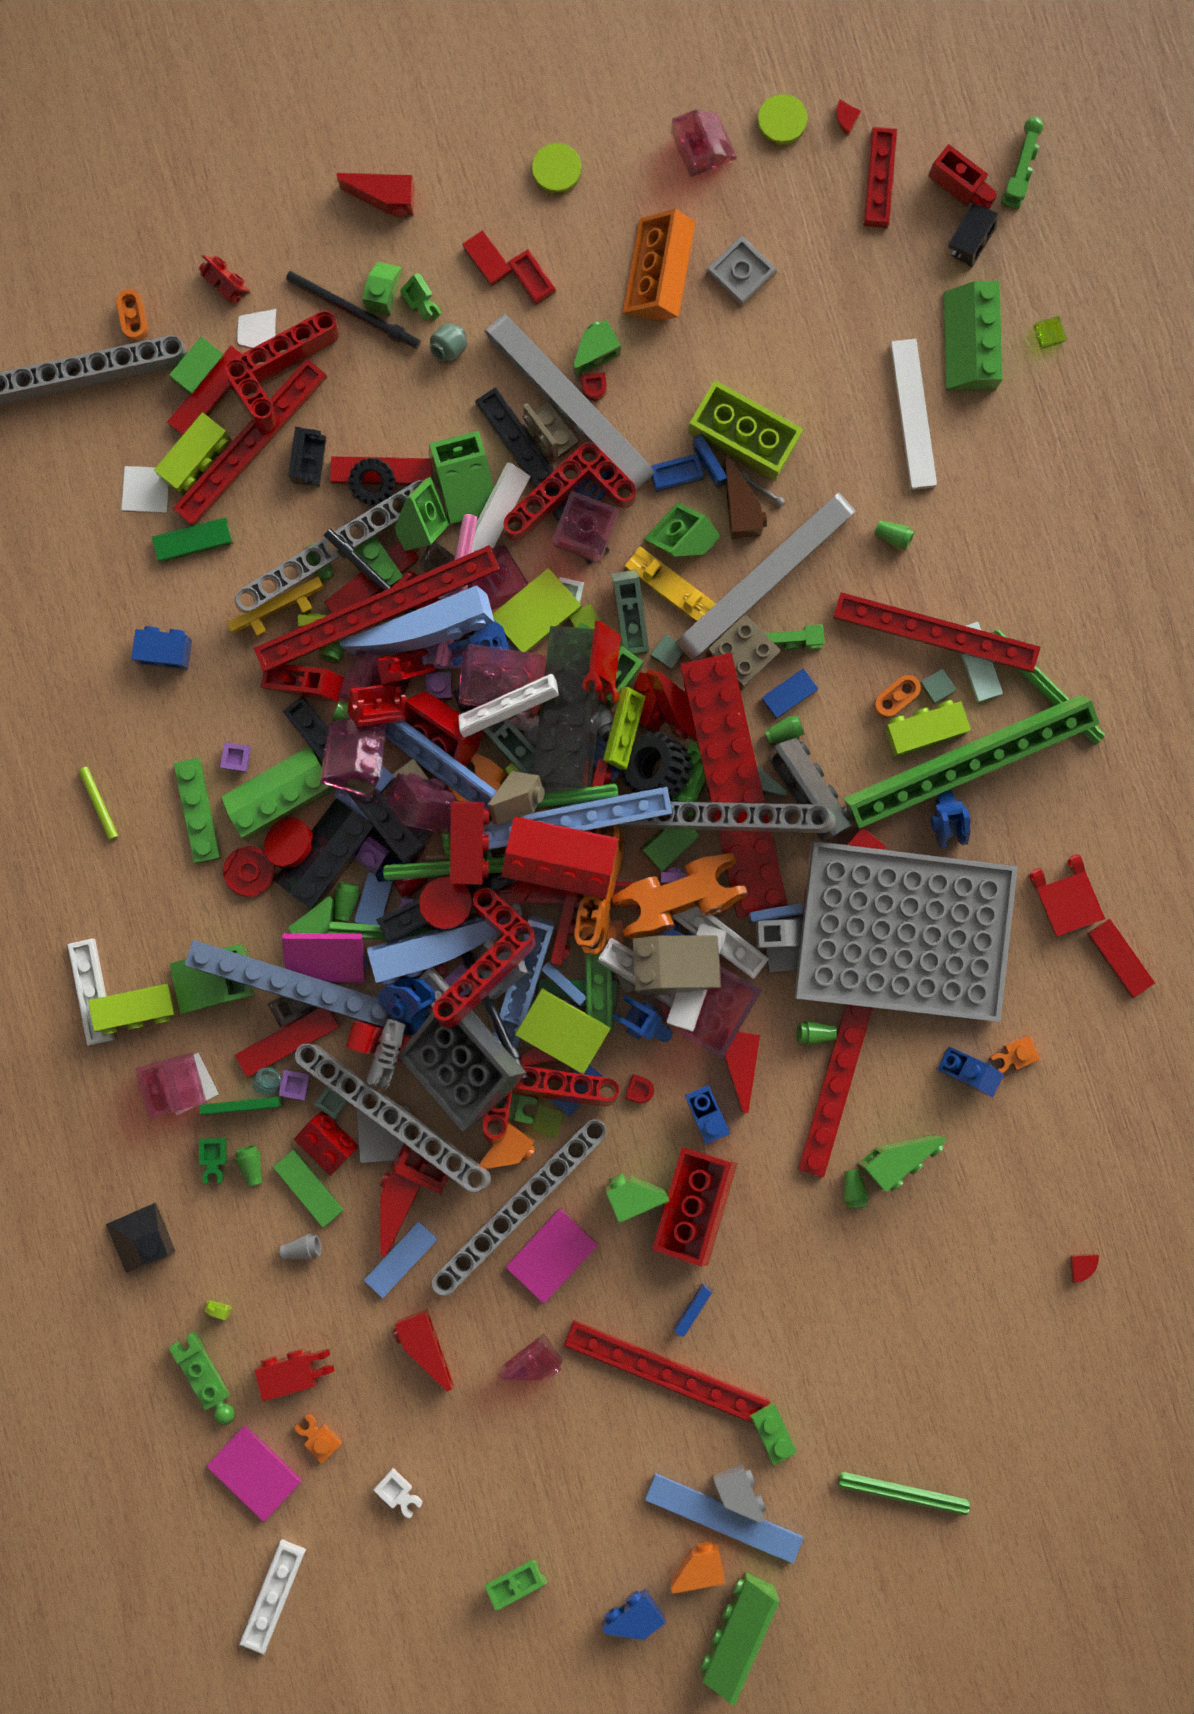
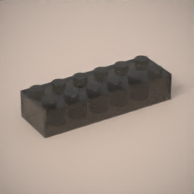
[533,626,603,789]

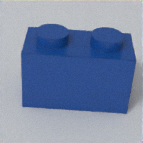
[131,626,192,670]

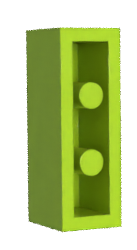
[154,412,231,496]
[884,700,971,757]
[88,984,175,1036]

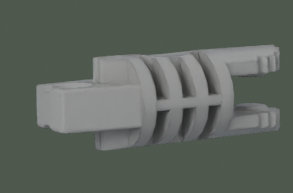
[366,1019,405,1089]

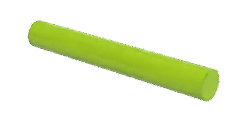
[78,767,119,840]

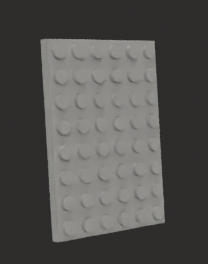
[794,841,1018,1022]

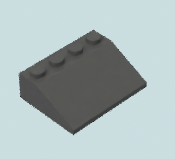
[768,738,852,843]
[398,1008,526,1132]

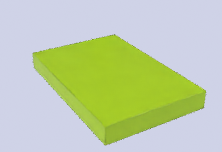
[492,568,582,656]
[515,989,610,1074]

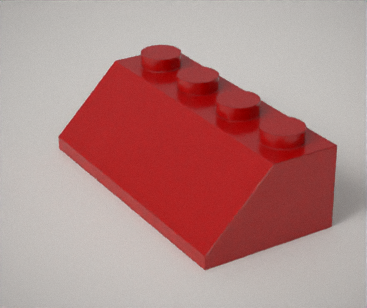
[501,816,619,899]
[652,1147,738,1267]

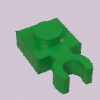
[199,1137,227,1184]

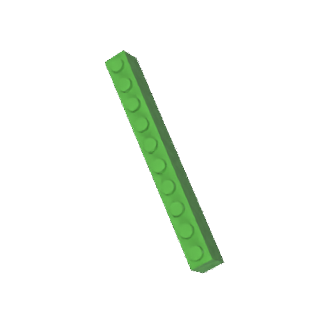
[843,695,1100,829]

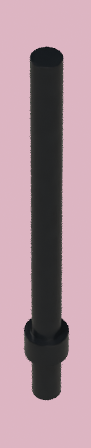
[286,271,421,349]
[323,528,416,615]
[461,951,528,1082]

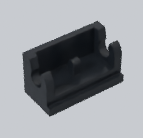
[948,202,998,268]
[288,426,327,487]

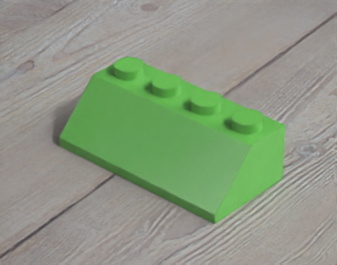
[943,281,1003,391]
[221,746,336,841]
[699,1572,779,1706]

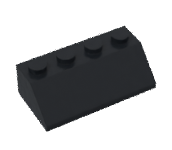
[274,798,377,909]

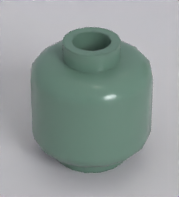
[430,323,467,362]

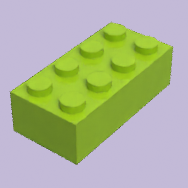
[688,380,804,482]

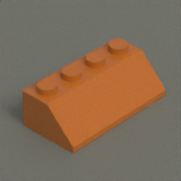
[622,209,696,321]

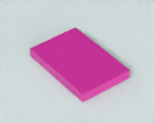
[282,933,366,982]
[506,1208,598,1304]
[207,1425,302,1522]

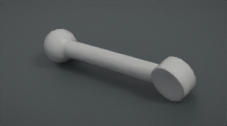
[741,472,785,507]
[484,903,521,950]

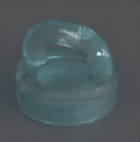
[253,1067,282,1094]

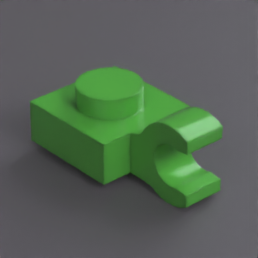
[400,274,441,321]

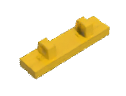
[624,546,716,622]
[226,576,325,637]

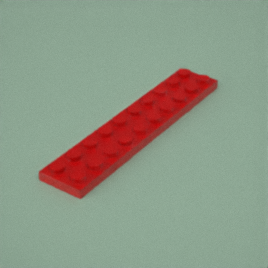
[679,652,788,918]

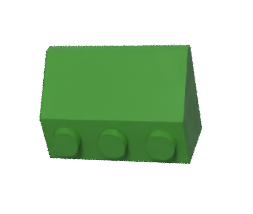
[606,1173,669,1223]

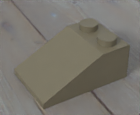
[633,935,721,996]

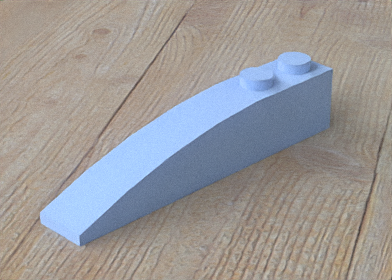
[340,585,494,655]
[367,910,522,984]
[494,915,556,1048]

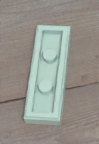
[960,622,1003,703]

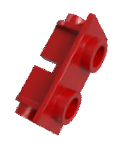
[199,255,250,304]

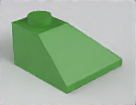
[395,477,450,551]
[644,502,720,557]

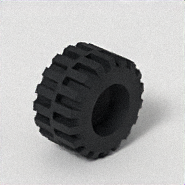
[621,732,692,801]

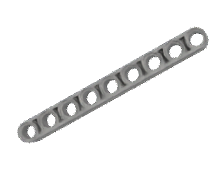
[485,314,654,490]
[0,335,188,405]
[234,480,424,613]
[675,493,856,661]
[617,802,836,833]
[295,1044,491,1192]
[432,1118,607,1295]

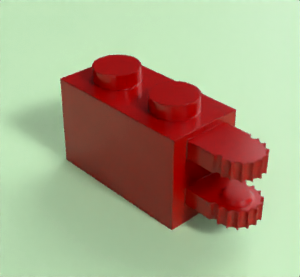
[928,144,997,209]
[254,1349,335,1402]

